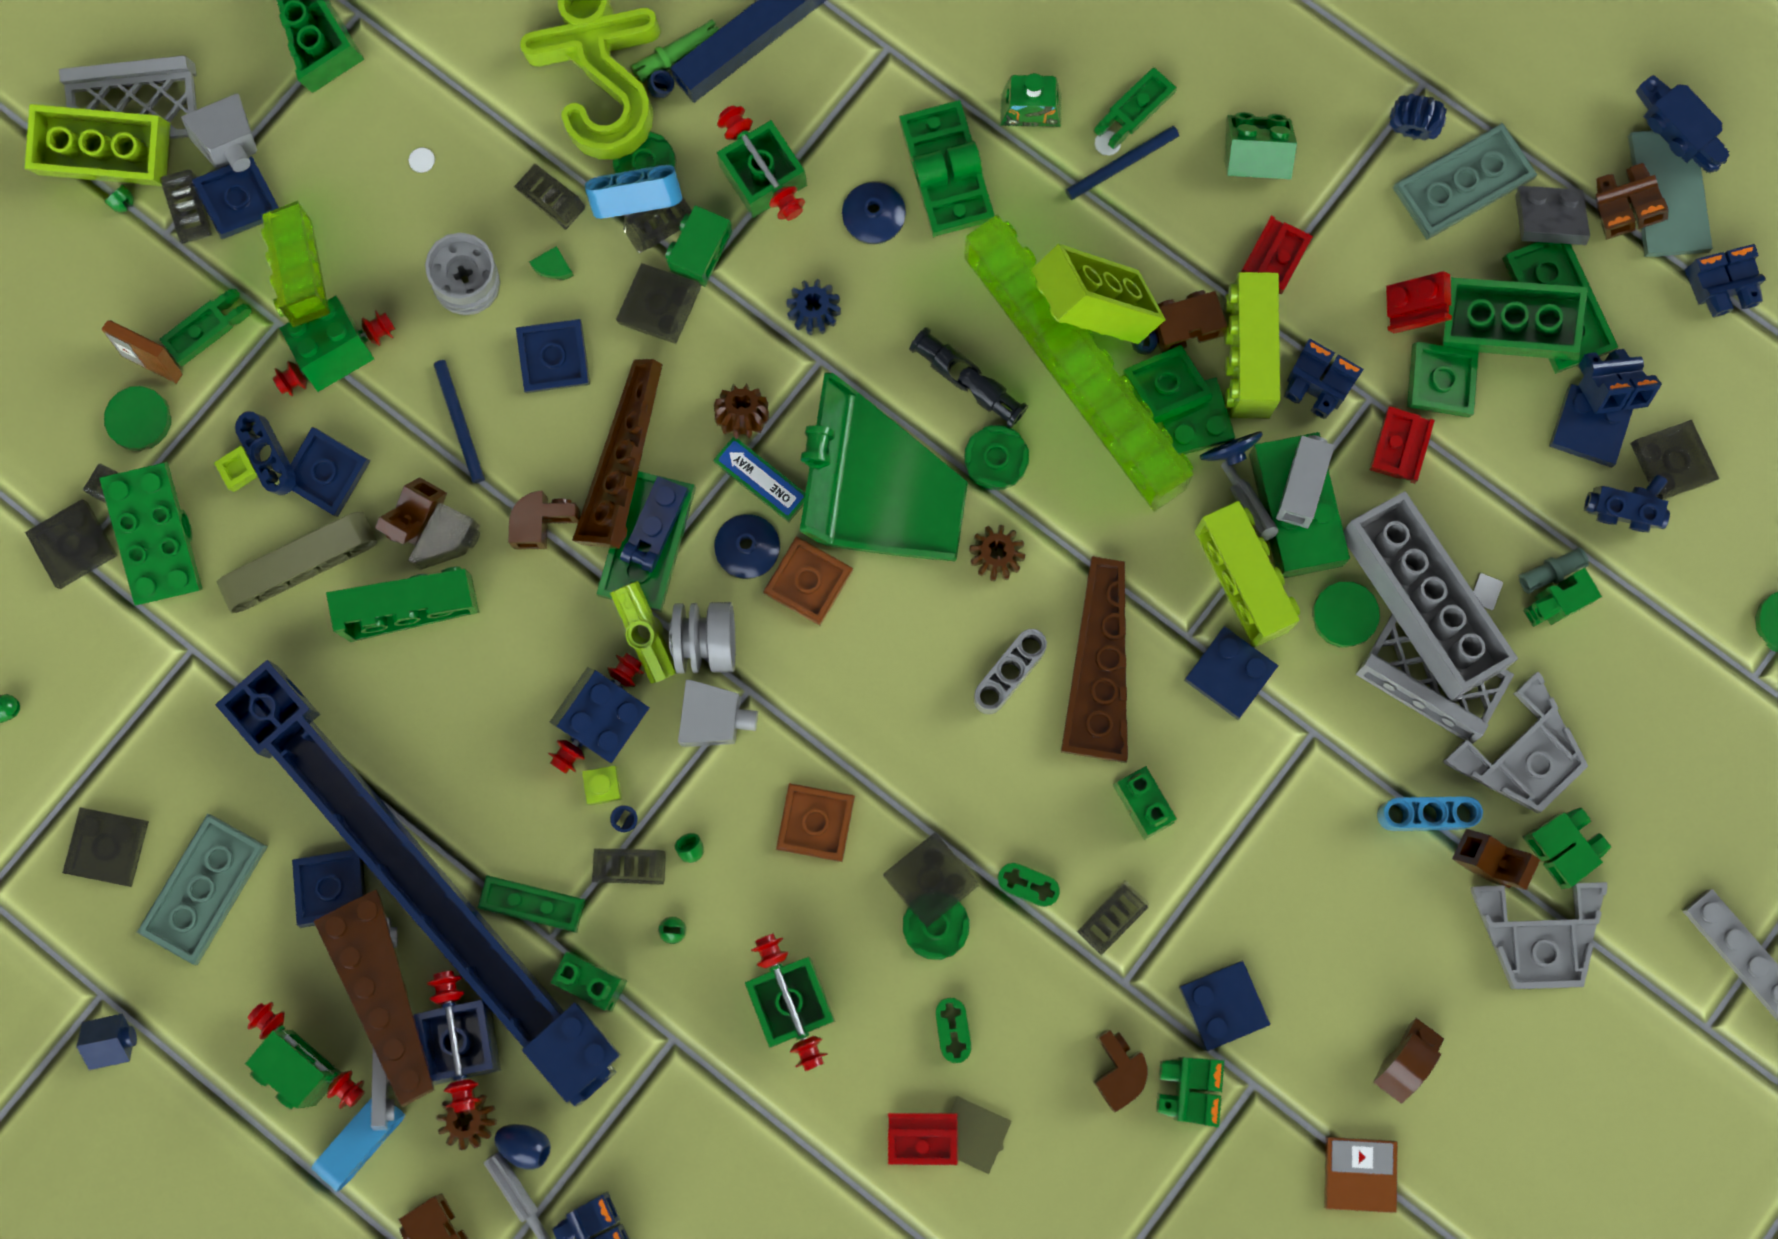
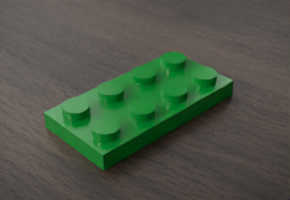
[1502,242,1619,374]
[596,471,696,612]

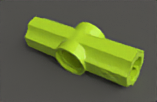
[610,581,676,684]

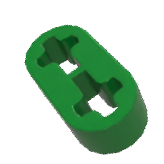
[997,863,1060,907]
[935,998,971,1063]

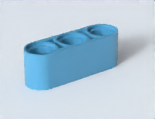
[584,165,683,219]
[1377,797,1483,831]
[311,1098,406,1192]

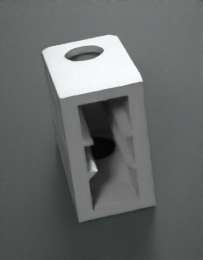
[181,93,257,172]
[678,679,758,747]

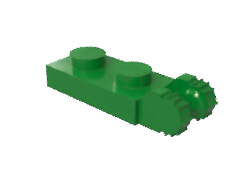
[1093,67,1177,150]
[159,288,252,366]

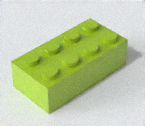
[24,104,171,187]
[1031,243,1166,344]
[1224,272,1280,418]
[1194,501,1301,648]

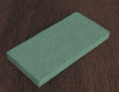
[1393,123,1538,240]
[1628,131,1713,257]
[137,814,268,965]

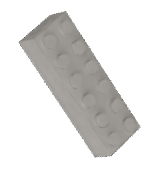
[1343,491,1518,701]

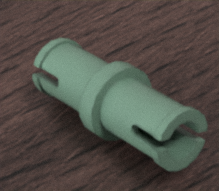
[1519,547,1589,594]

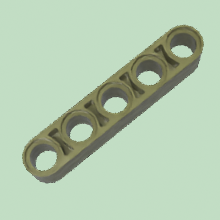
[217,512,378,613]

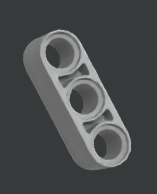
[974,629,1047,714]

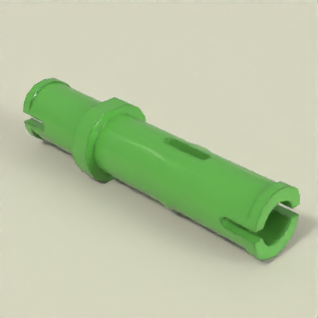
[631,19,720,83]

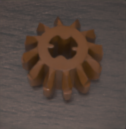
[714,383,769,440]
[969,525,1025,581]
[436,1090,497,1150]

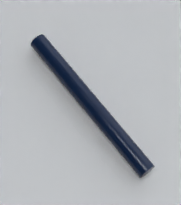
[1065,126,1179,201]
[433,360,485,483]

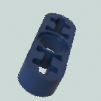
[235,411,296,495]

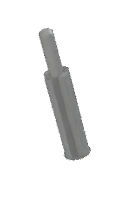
[1221,461,1278,541]
[483,1152,551,1239]

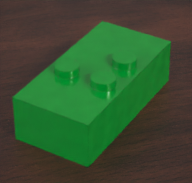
[1443,277,1588,361]
[1249,432,1350,578]

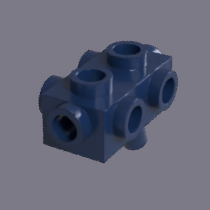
[1584,474,1670,533]

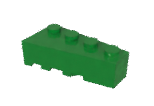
[276,0,364,93]
[326,566,479,642]

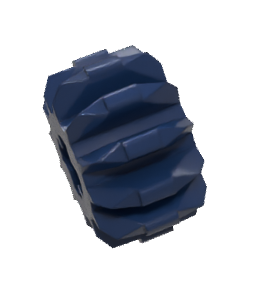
[1389,93,1447,141]
[786,279,841,335]

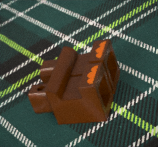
[1596,163,1669,240]

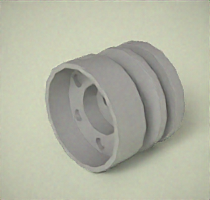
[425,233,500,315]
[669,602,736,674]

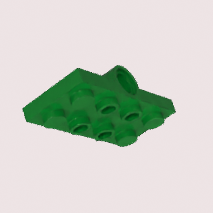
[899,100,995,237]
[99,462,203,606]

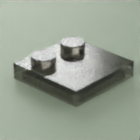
[616,263,701,344]
[1630,420,1720,500]
[25,499,117,589]
[62,807,149,887]
[883,832,979,928]

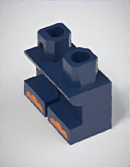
[1685,244,1766,318]
[1284,338,1364,419]
[1578,349,1662,414]
[552,1192,629,1239]

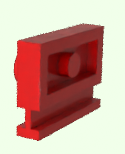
[1241,215,1313,295]
[1386,271,1452,334]
[1369,406,1435,484]
[888,1113,958,1165]

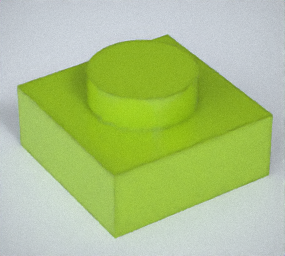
[214,445,258,492]
[582,766,622,805]

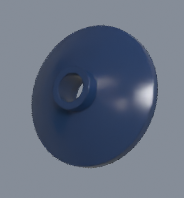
[842,182,906,244]
[1200,431,1263,466]
[714,514,780,579]

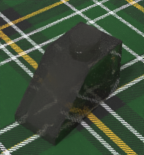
[408,502,480,570]

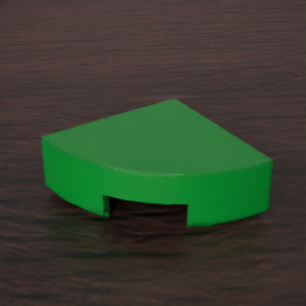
[529,246,574,280]

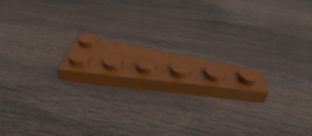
[572,359,663,549]
[1061,556,1128,763]
[313,889,435,1107]

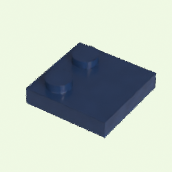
[192,157,281,240]
[516,319,590,393]
[1549,384,1633,468]
[290,427,371,517]
[1184,626,1279,720]
[292,850,366,928]
[1179,961,1271,1051]
[522,1003,621,1103]

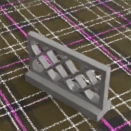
[59,55,197,139]
[1356,614,1514,744]

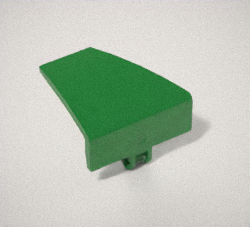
[800,372,968,561]

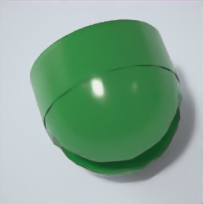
[104,184,134,213]
[0,694,20,723]
[674,833,704,863]
[658,916,687,944]

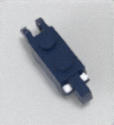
[1635,75,1730,173]

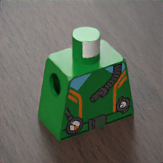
[1000,73,1061,127]

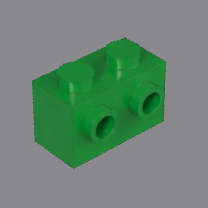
[666,205,733,287]

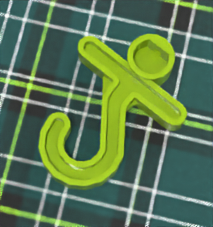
[520,0,661,160]

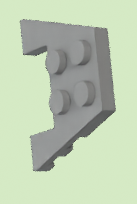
[1443,672,1588,813]
[1471,882,1608,989]

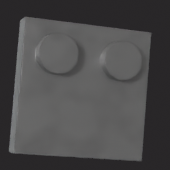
[1515,186,1590,245]

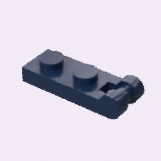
[620,476,689,573]

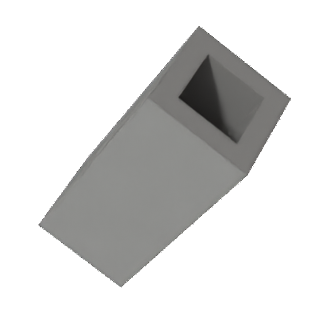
[1276,435,1335,529]

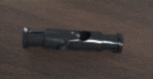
[909,327,1028,429]

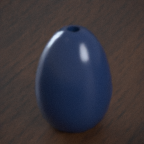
[494,1124,551,1170]

